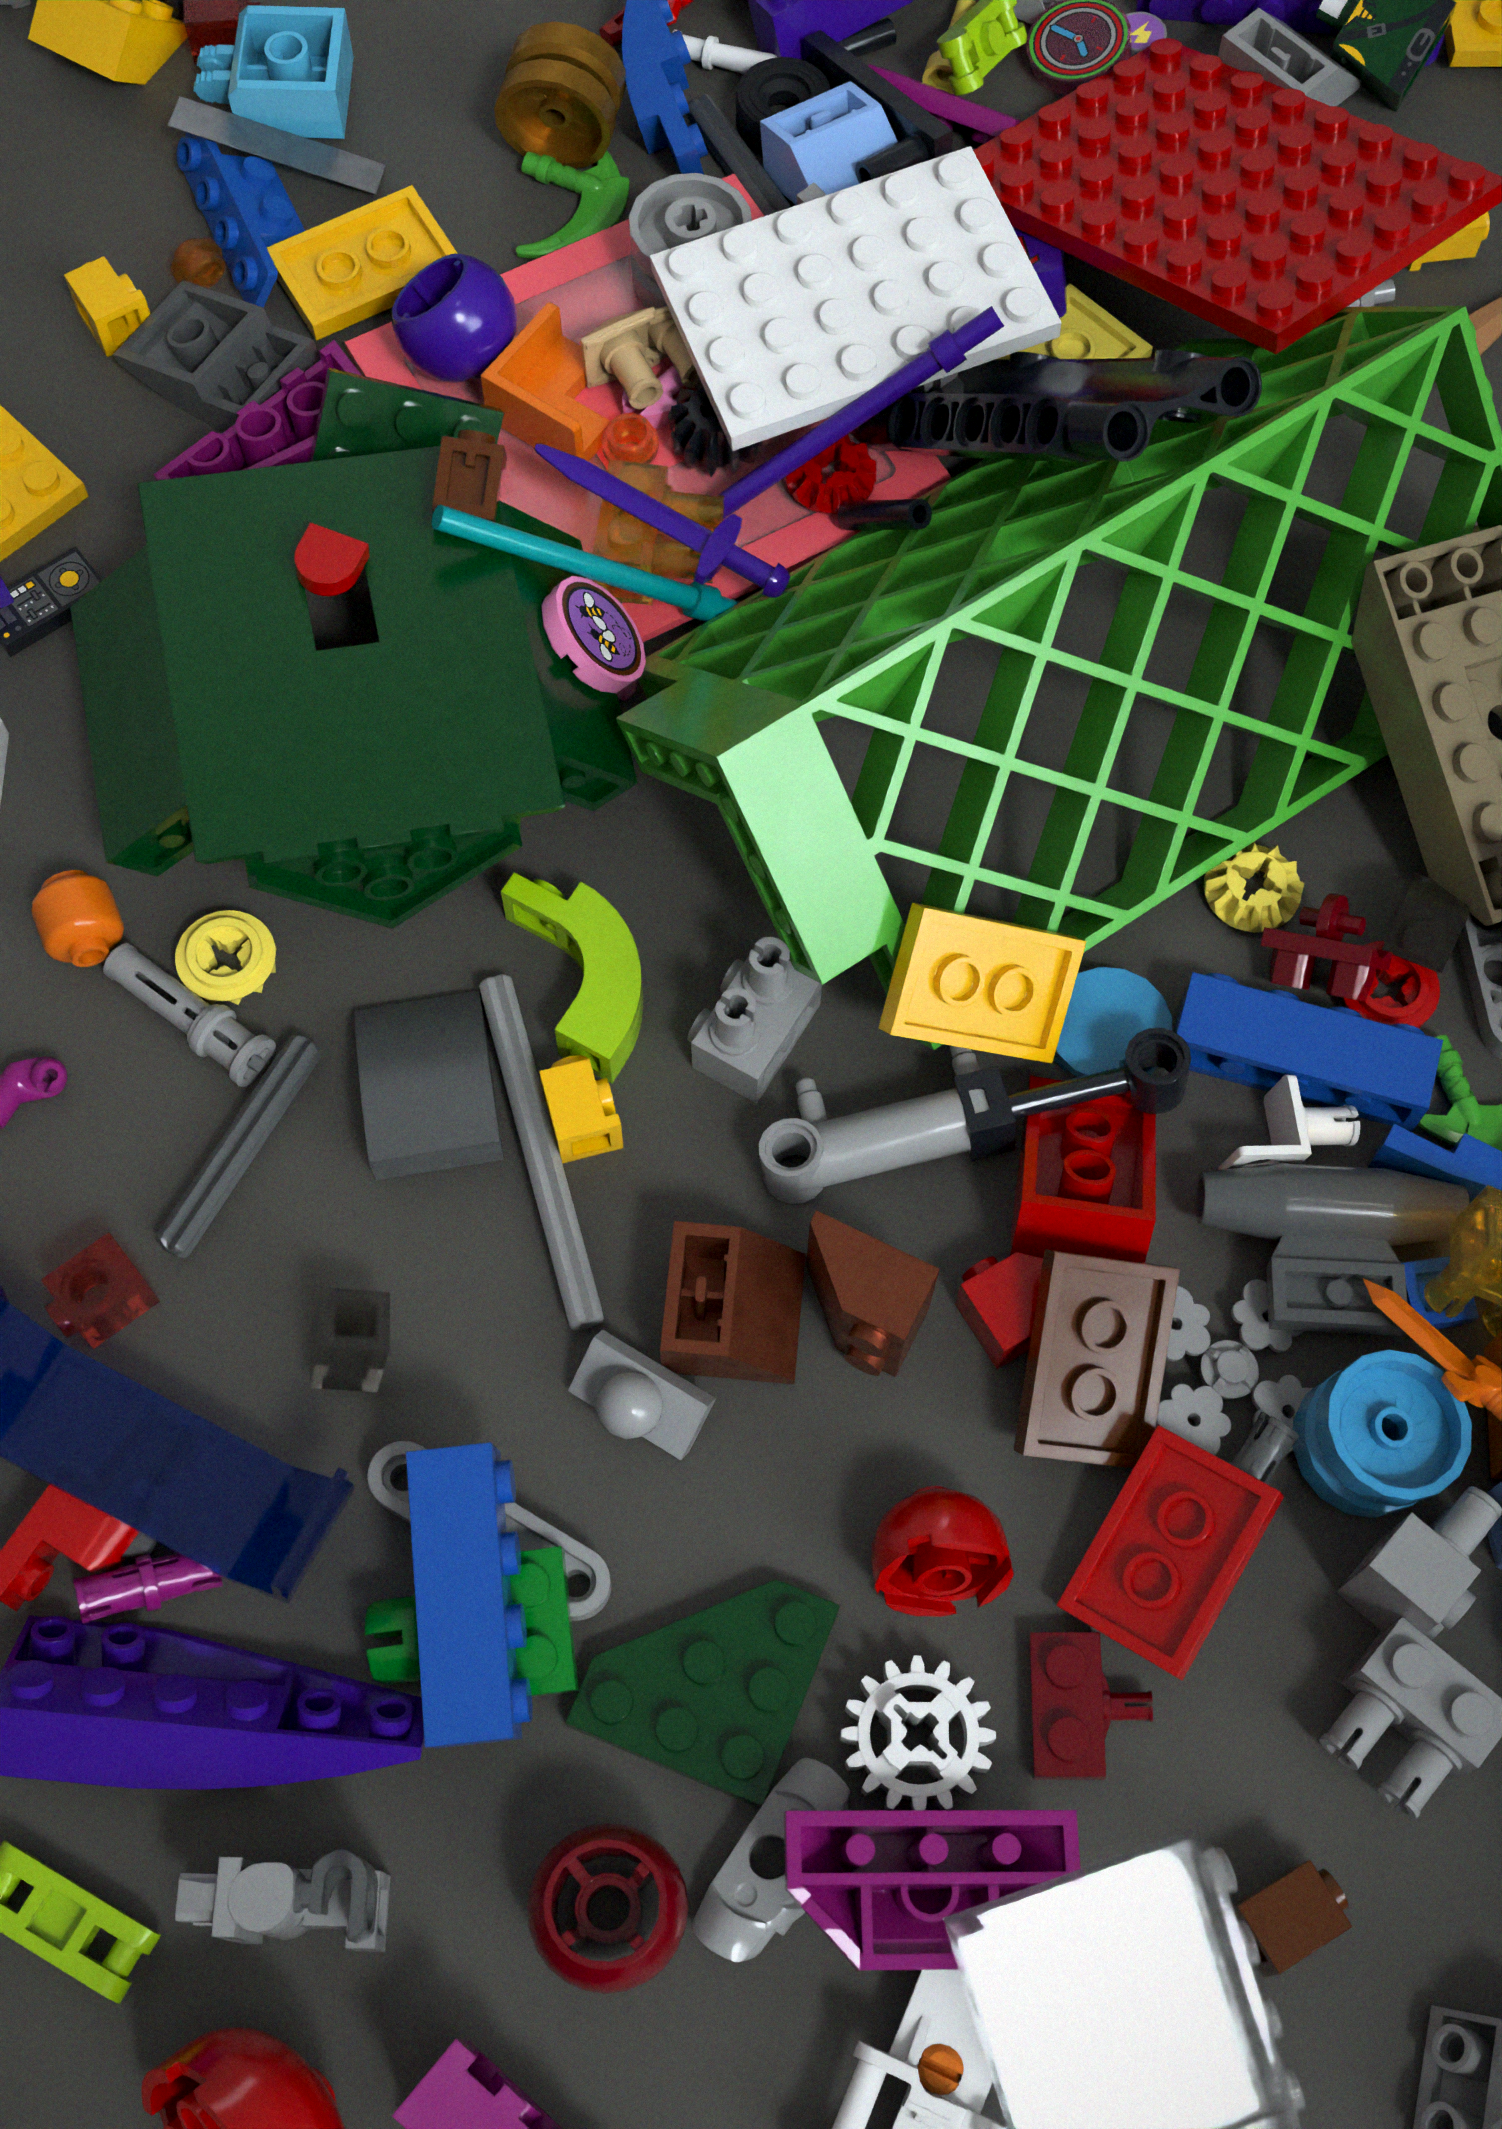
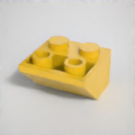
[28,0,191,85]

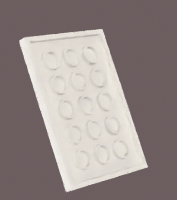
[650,146,1062,451]

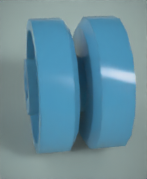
[1292,1349,1472,1518]

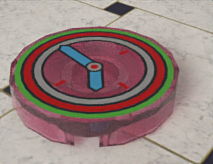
[1026,0,1132,95]

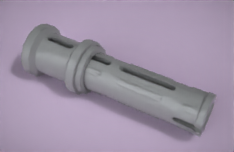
[103,943,276,1087]

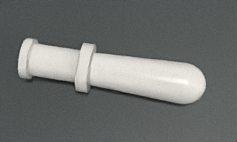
[672,30,777,74]

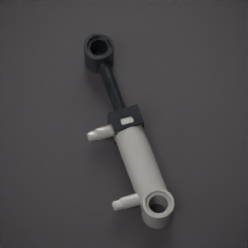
[759,1028,1191,1204]

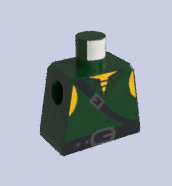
[1316,0,1457,112]

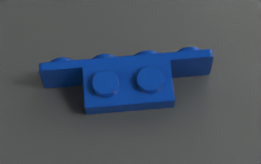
[176,132,305,308]

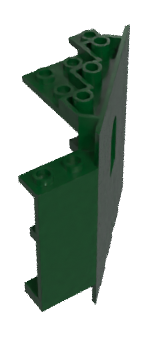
[70,446,638,929]

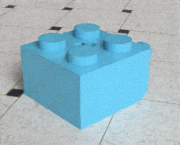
[193,5,354,139]

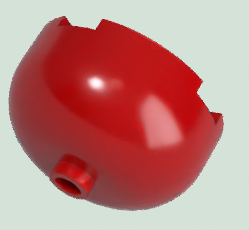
[141,2027,345,2129]

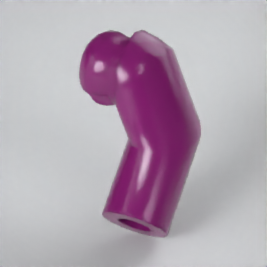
[0,1057,68,1130]

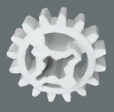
[840,1655,996,1810]

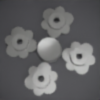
[1156,1279,1313,1455]

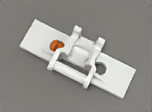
[832,1970,1028,2129]

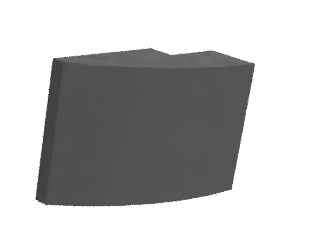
[113,280,321,432]
[355,991,504,1181]

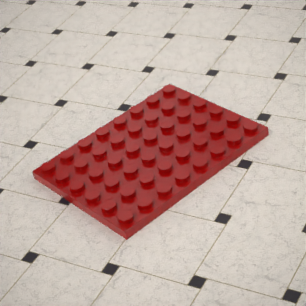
[973,38,1502,354]

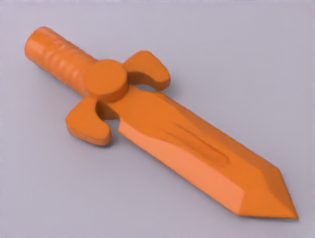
[1363,1278,1502,1422]

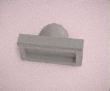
[568,1330,716,1460]

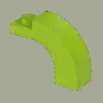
[501,872,643,1084]

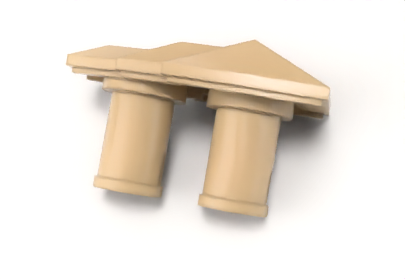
[580,306,699,409]

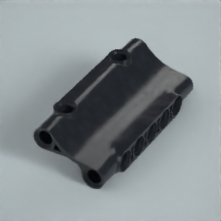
[858,349,1262,463]

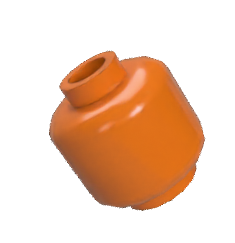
[31,870,124,967]

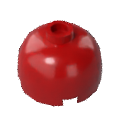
[871,1486,1014,1617]

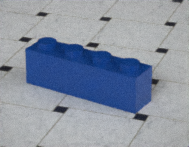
[1173,972,1443,1132]
[406,1442,533,1748]

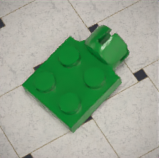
[364,1546,579,1696]

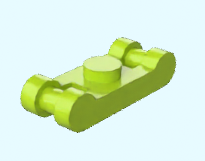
[937,0,1029,96]
[0,1840,161,2004]

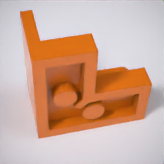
[481,302,612,462]

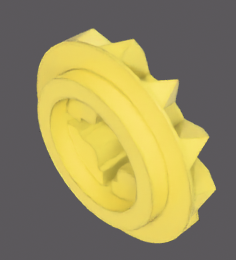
[1204,841,1305,933]
[175,910,277,1005]

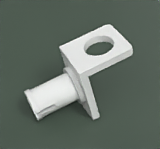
[1218,1075,1361,1170]

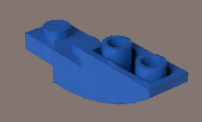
[622,0,708,174]

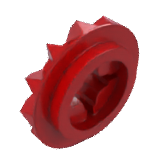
[785,434,876,514]
[1343,941,1440,1028]

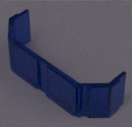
[0,1285,355,1604]

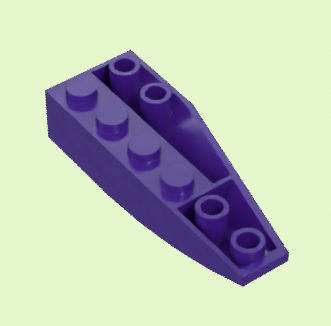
[0,1615,425,1790]

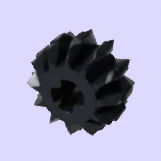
[668,378,763,477]

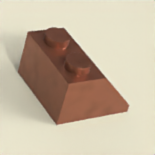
[806,1210,940,1377]

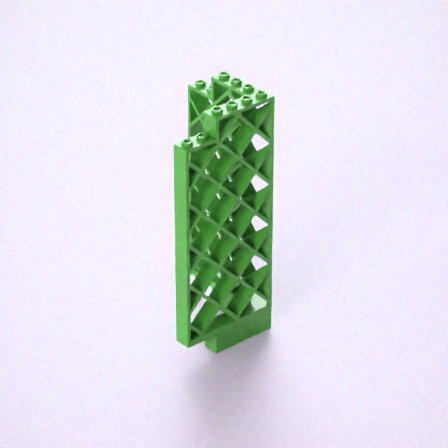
[616,306,1502,1050]

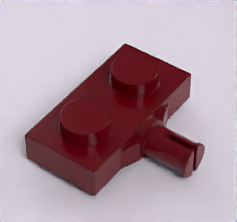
[1029,1632,1153,1780]

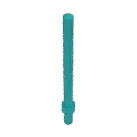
[431,504,740,622]

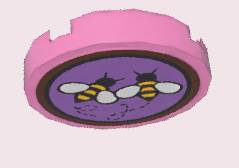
[542,576,646,693]

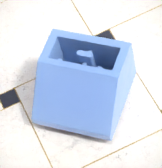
[760,81,898,205]

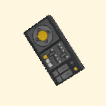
[0,547,102,657]

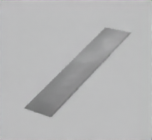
[167,96,386,195]

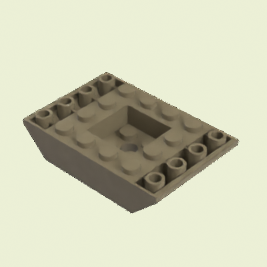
[1352,525,1502,926]

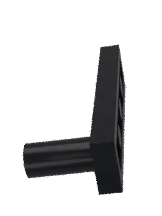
[804,30,952,184]

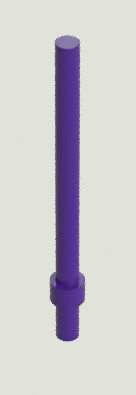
[696,306,1004,529]

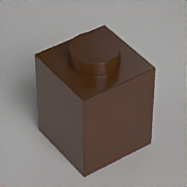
[1224,1860,1353,1977]

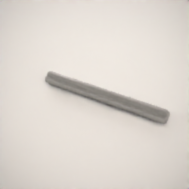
[479,974,604,1330]

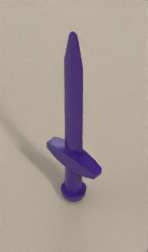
[534,444,790,598]

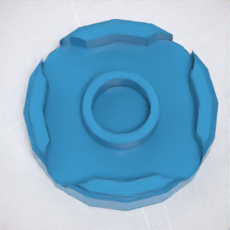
[1054,967,1172,1077]

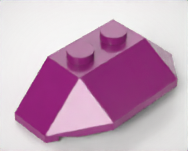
[784,1810,1082,1971]

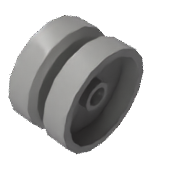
[629,173,752,308]

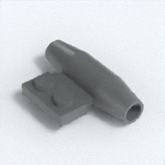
[1196,1163,1470,1336]

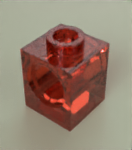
[41,1232,160,1349]

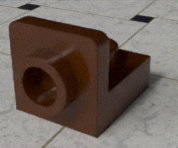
[432,430,507,522]

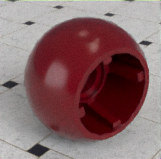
[527,1823,689,1994]

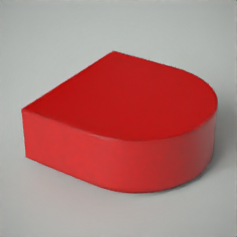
[294,522,370,596]

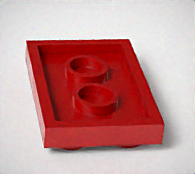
[1056,1425,1284,1681]

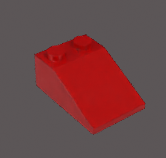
[1010,1076,1156,1262]

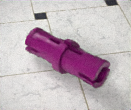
[73,1542,223,1624]

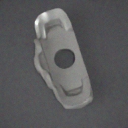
[691,1758,850,1962]

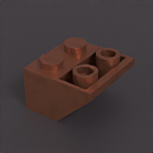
[660,1221,806,1384]

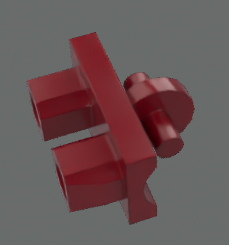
[1260,893,1393,1001]

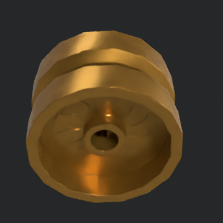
[494,21,626,169]

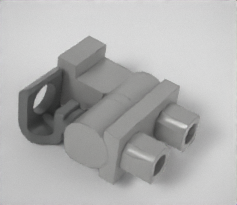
[175,1849,391,1952]

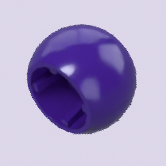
[392,254,517,383]

